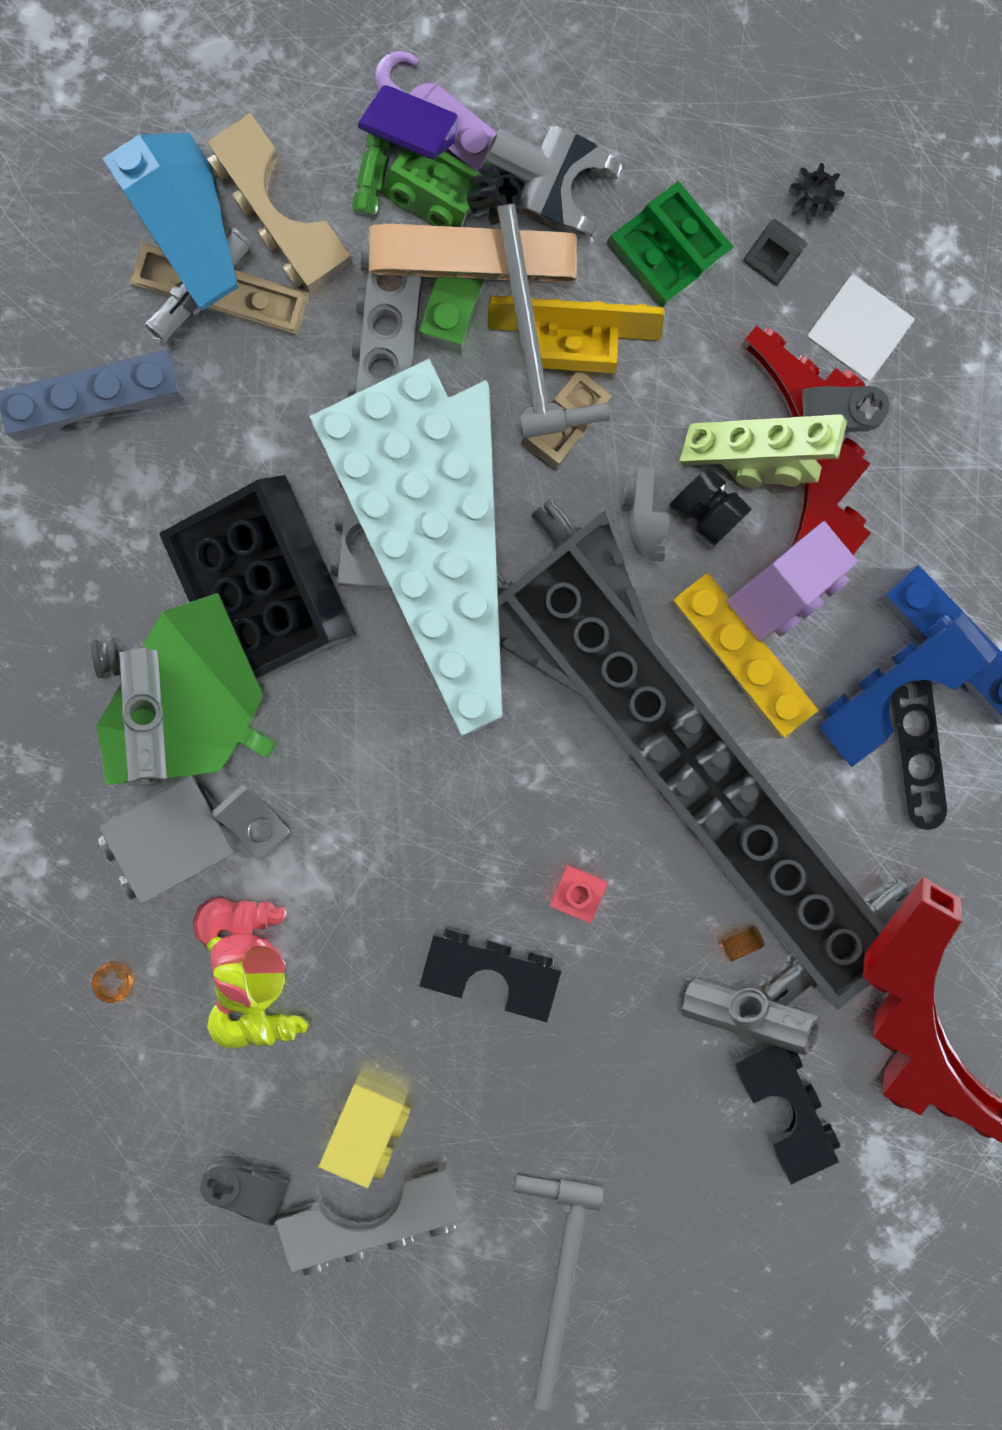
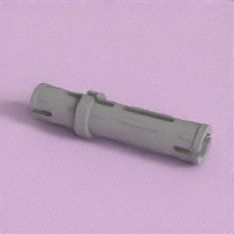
[144,227,253,343]

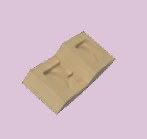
[521,371,613,470]

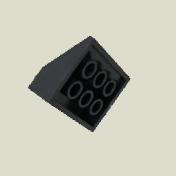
[159,475,356,680]

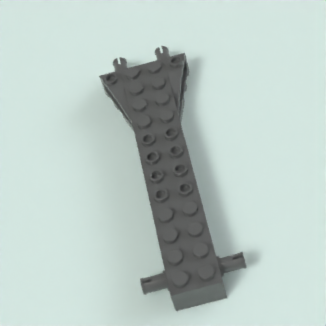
[497,498,912,1010]

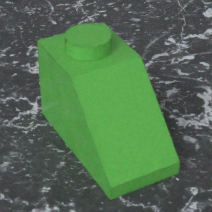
[419,277,486,353]

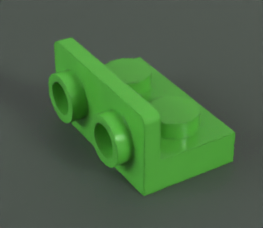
[382,148,481,227]

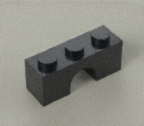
[419,928,562,1022]
[731,1043,841,1184]

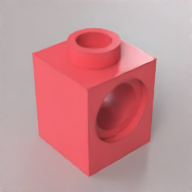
[549,864,608,924]

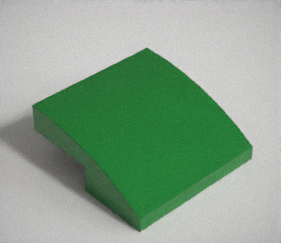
[606,181,734,307]

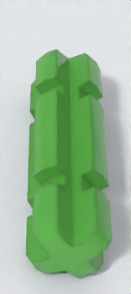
[352,133,392,215]

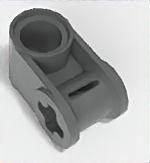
[802,386,890,433]
[200,1160,289,1226]

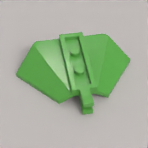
[96,593,277,785]

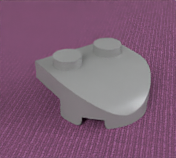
[622,466,670,562]

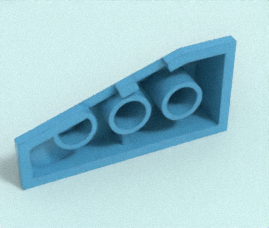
[102,133,239,312]

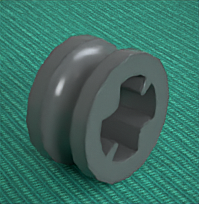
[91,637,121,678]

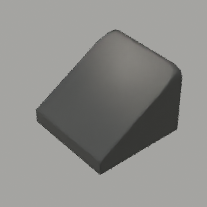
[743,219,808,285]

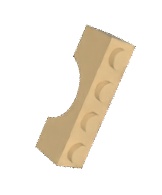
[207,112,353,294]

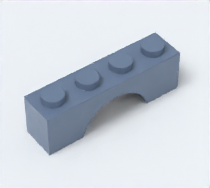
[0,349,184,441]

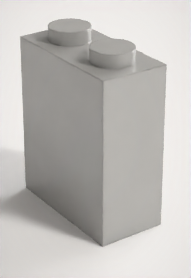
[98,776,238,905]

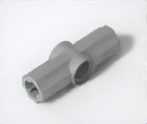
[119,647,167,787]
[682,978,820,1055]

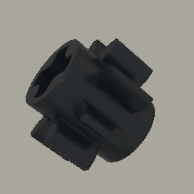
[788,163,845,221]
[466,166,521,226]

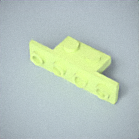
[680,415,847,488]

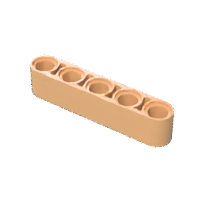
[369,224,577,282]

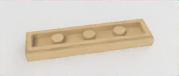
[129,242,310,336]

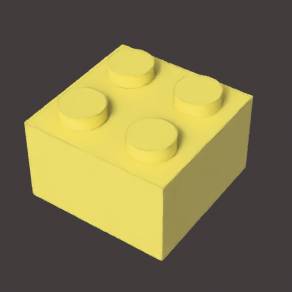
[318,1073,411,1189]

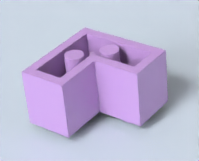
[726,521,858,642]

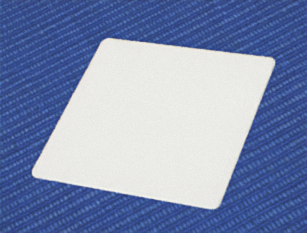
[808,274,915,381]

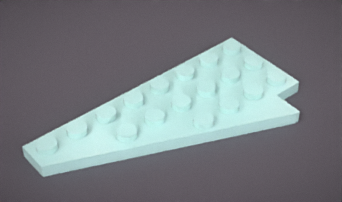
[309,359,503,737]

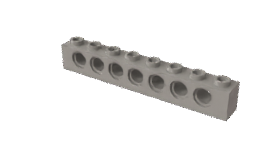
[331,244,423,591]

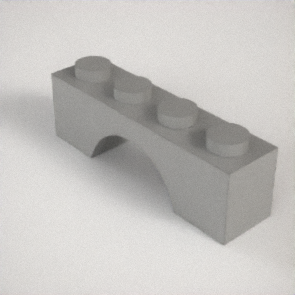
[276,1163,462,1275]

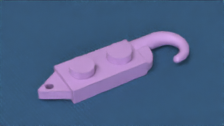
[375,51,504,176]

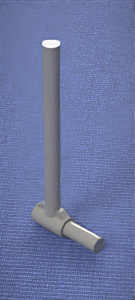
[497,204,610,439]
[514,1175,604,1411]

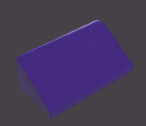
[358,85,459,160]

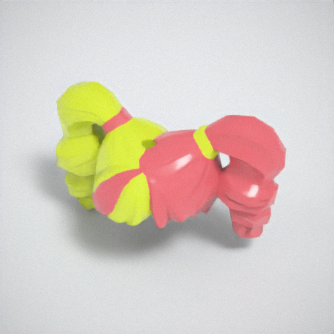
[193,897,310,1049]

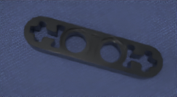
[891,680,947,830]

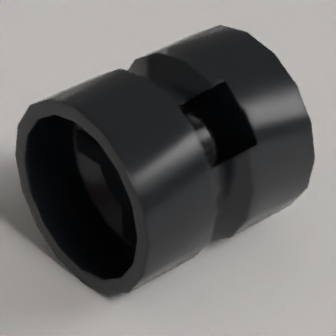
[668,466,752,549]

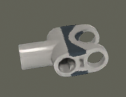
[483,126,622,237]

